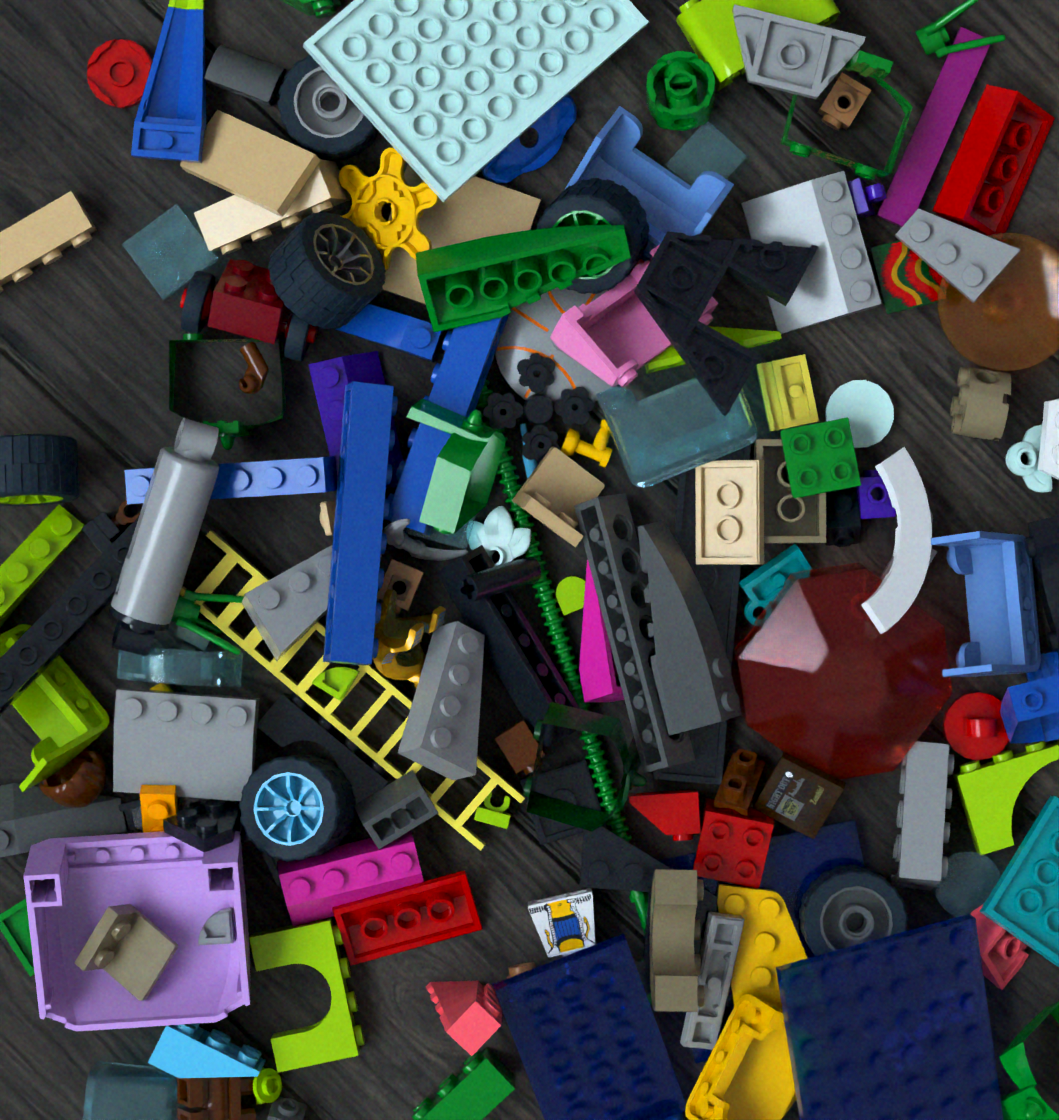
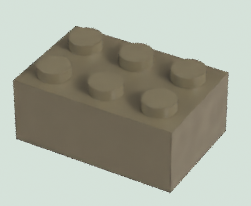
[753,439,826,543]

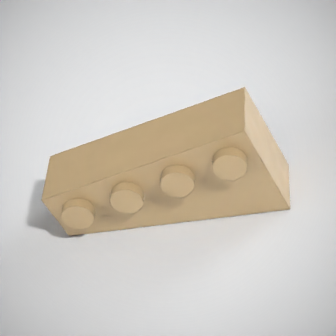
[194,159,351,255]

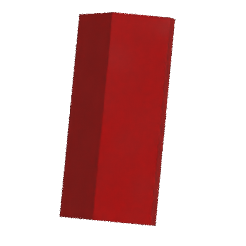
[332,870,483,966]

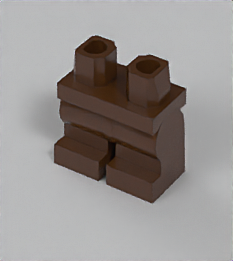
[177,1077,256,1120]

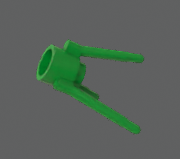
[915,0,1006,59]
[171,589,244,655]

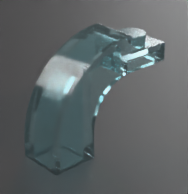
[117,646,243,687]

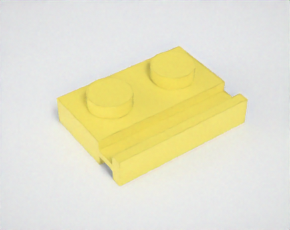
[756,354,819,432]

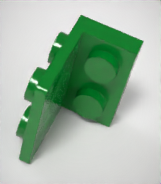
[780,417,861,498]

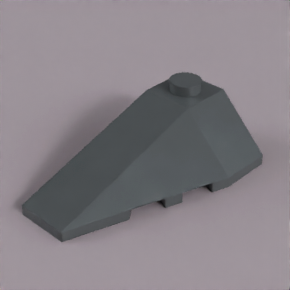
[0,783,127,857]

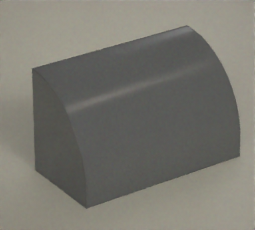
[204,45,286,107]
[354,770,438,849]

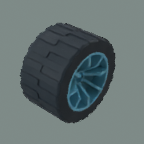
[239,754,355,861]

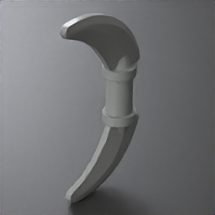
[383,519,468,561]

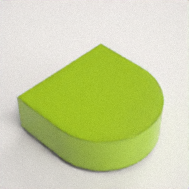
[556,576,585,616]

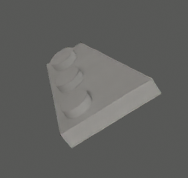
[895,208,1020,304]

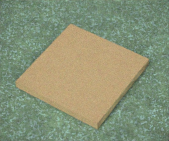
[382,164,541,305]

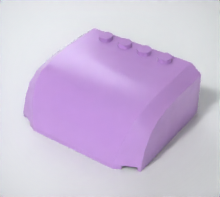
[24,831,250,1032]

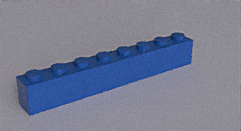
[386,314,509,536]
[323,381,398,666]

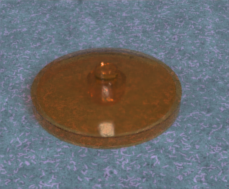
[937,233,1059,372]

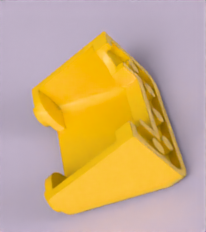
[685,994,839,1120]

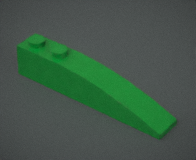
[416,225,631,332]

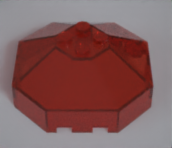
[733,562,953,779]

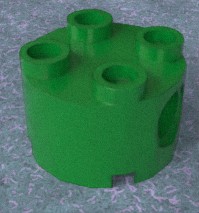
[646,51,715,131]

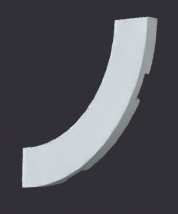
[861,447,932,634]

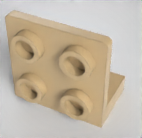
[512,446,605,547]

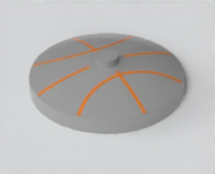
[495,287,614,409]

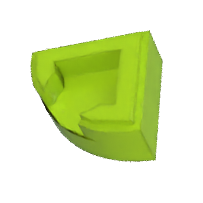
[312,666,360,701]

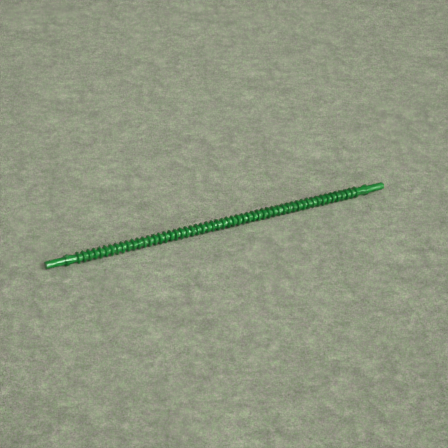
[476,380,648,935]

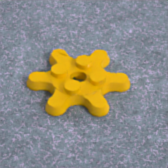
[339,148,440,271]

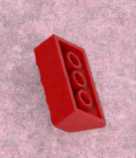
[932,84,1055,242]

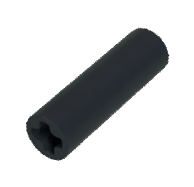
[457,556,541,603]

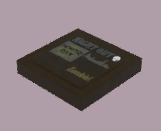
[753,752,846,839]

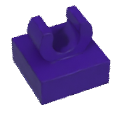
[847,178,887,218]

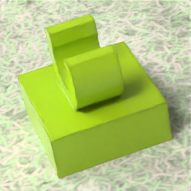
[474,791,511,829]

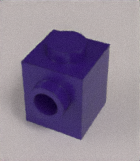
[856,470,896,519]

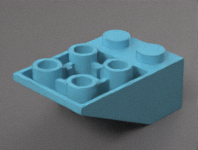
[148,1023,266,1078]

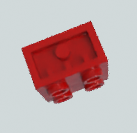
[692,798,774,888]

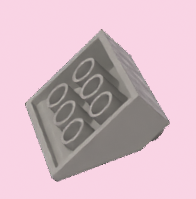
[741,171,881,334]
[113,688,260,801]

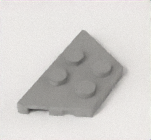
[732,4,866,99]

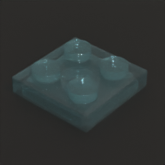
[122,203,219,301]

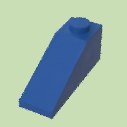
[336,304,444,362]

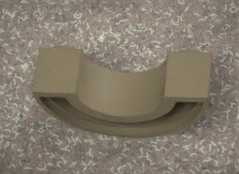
[649,869,704,1012]

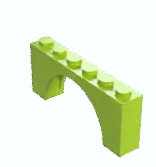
[953,741,1059,855]

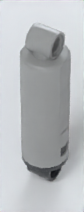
[109,418,219,657]

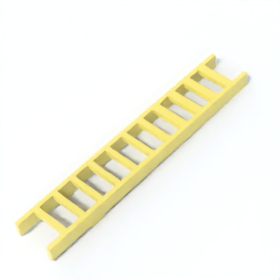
[180,531,525,851]

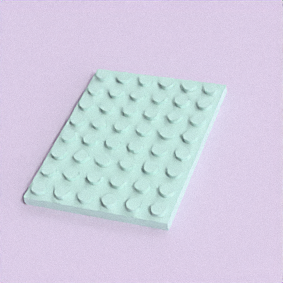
[303,0,649,203]

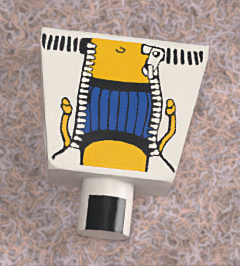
[528,888,595,973]

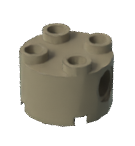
[950,367,1011,441]

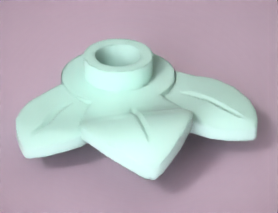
[1006,424,1052,493]
[467,506,531,566]

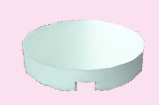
[825,380,894,448]

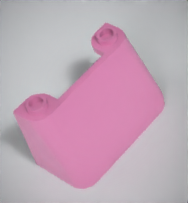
[550,244,718,388]

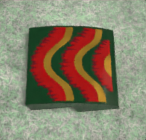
[870,240,954,315]

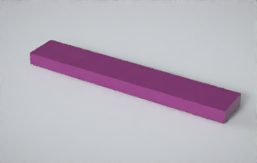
[876,27,990,227]

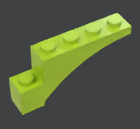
[0,504,85,628]

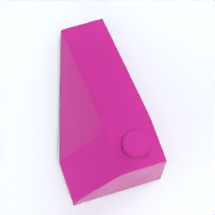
[579,560,624,702]

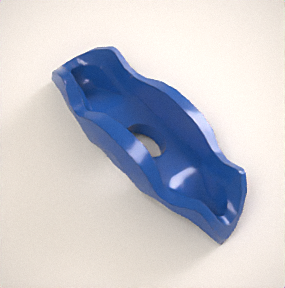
[482,94,577,183]

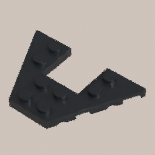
[634,231,818,416]
[569,818,718,1026]

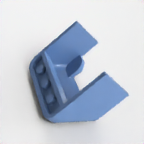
[930,531,1041,677]

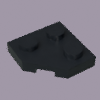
[163,799,241,852]

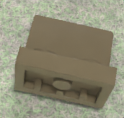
[74,904,178,1001]

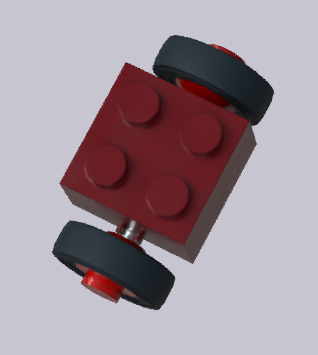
[180,259,319,361]

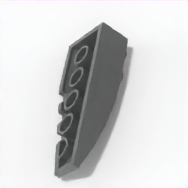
[638,520,742,735]

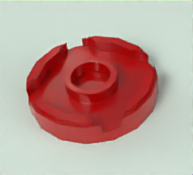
[87,39,153,109]

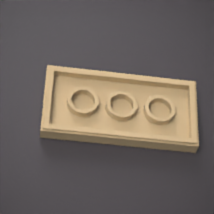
[180,110,320,217]

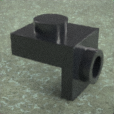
[825,491,861,547]

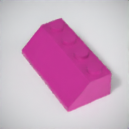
[277,830,424,926]

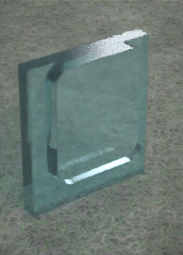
[665,121,747,186]

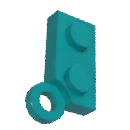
[739,544,815,625]

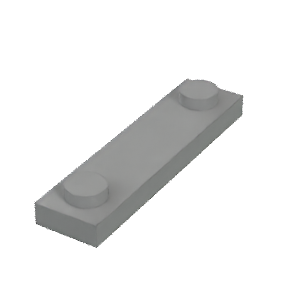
[680,912,745,1050]

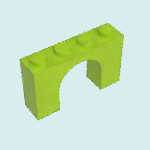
[249,917,365,1073]

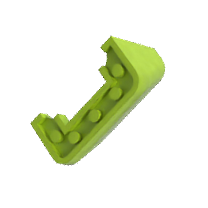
[676,0,840,91]

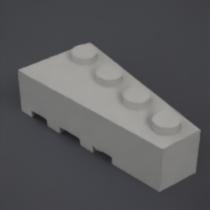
[242,545,382,661]
[398,621,485,780]
[890,740,954,891]

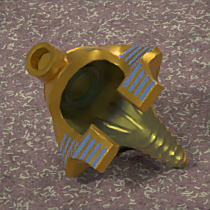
[372,589,446,688]

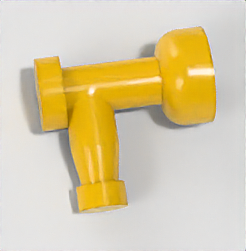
[560,419,615,468]

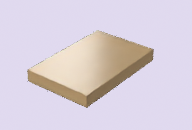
[695,460,764,564]

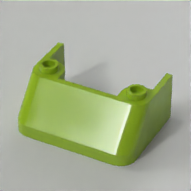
[0,624,109,792]

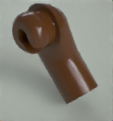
[239,341,269,394]

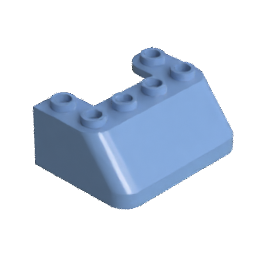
[564,106,734,261]

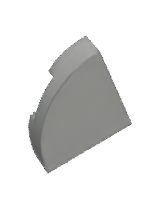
[198,907,234,945]

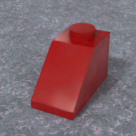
[628,789,701,841]

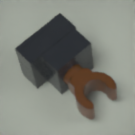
[81,500,140,554]

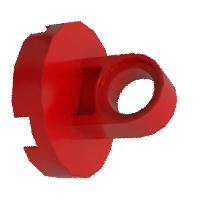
[942,691,1009,760]

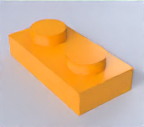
[140,785,178,832]

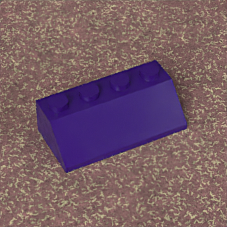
[308,351,403,490]

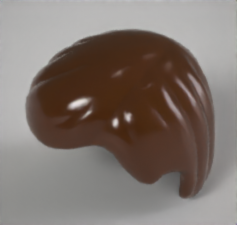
[39,747,107,808]

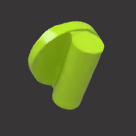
[253,1067,282,1104]

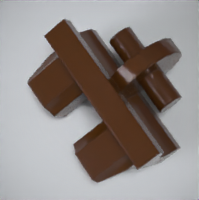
[714,749,766,816]

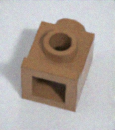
[817,73,871,131]
[377,559,425,614]

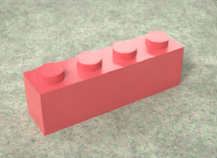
[426,981,503,1056]

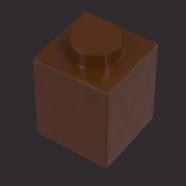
[494,719,546,775]

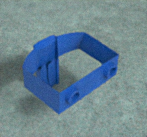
[1000,651,1059,743]

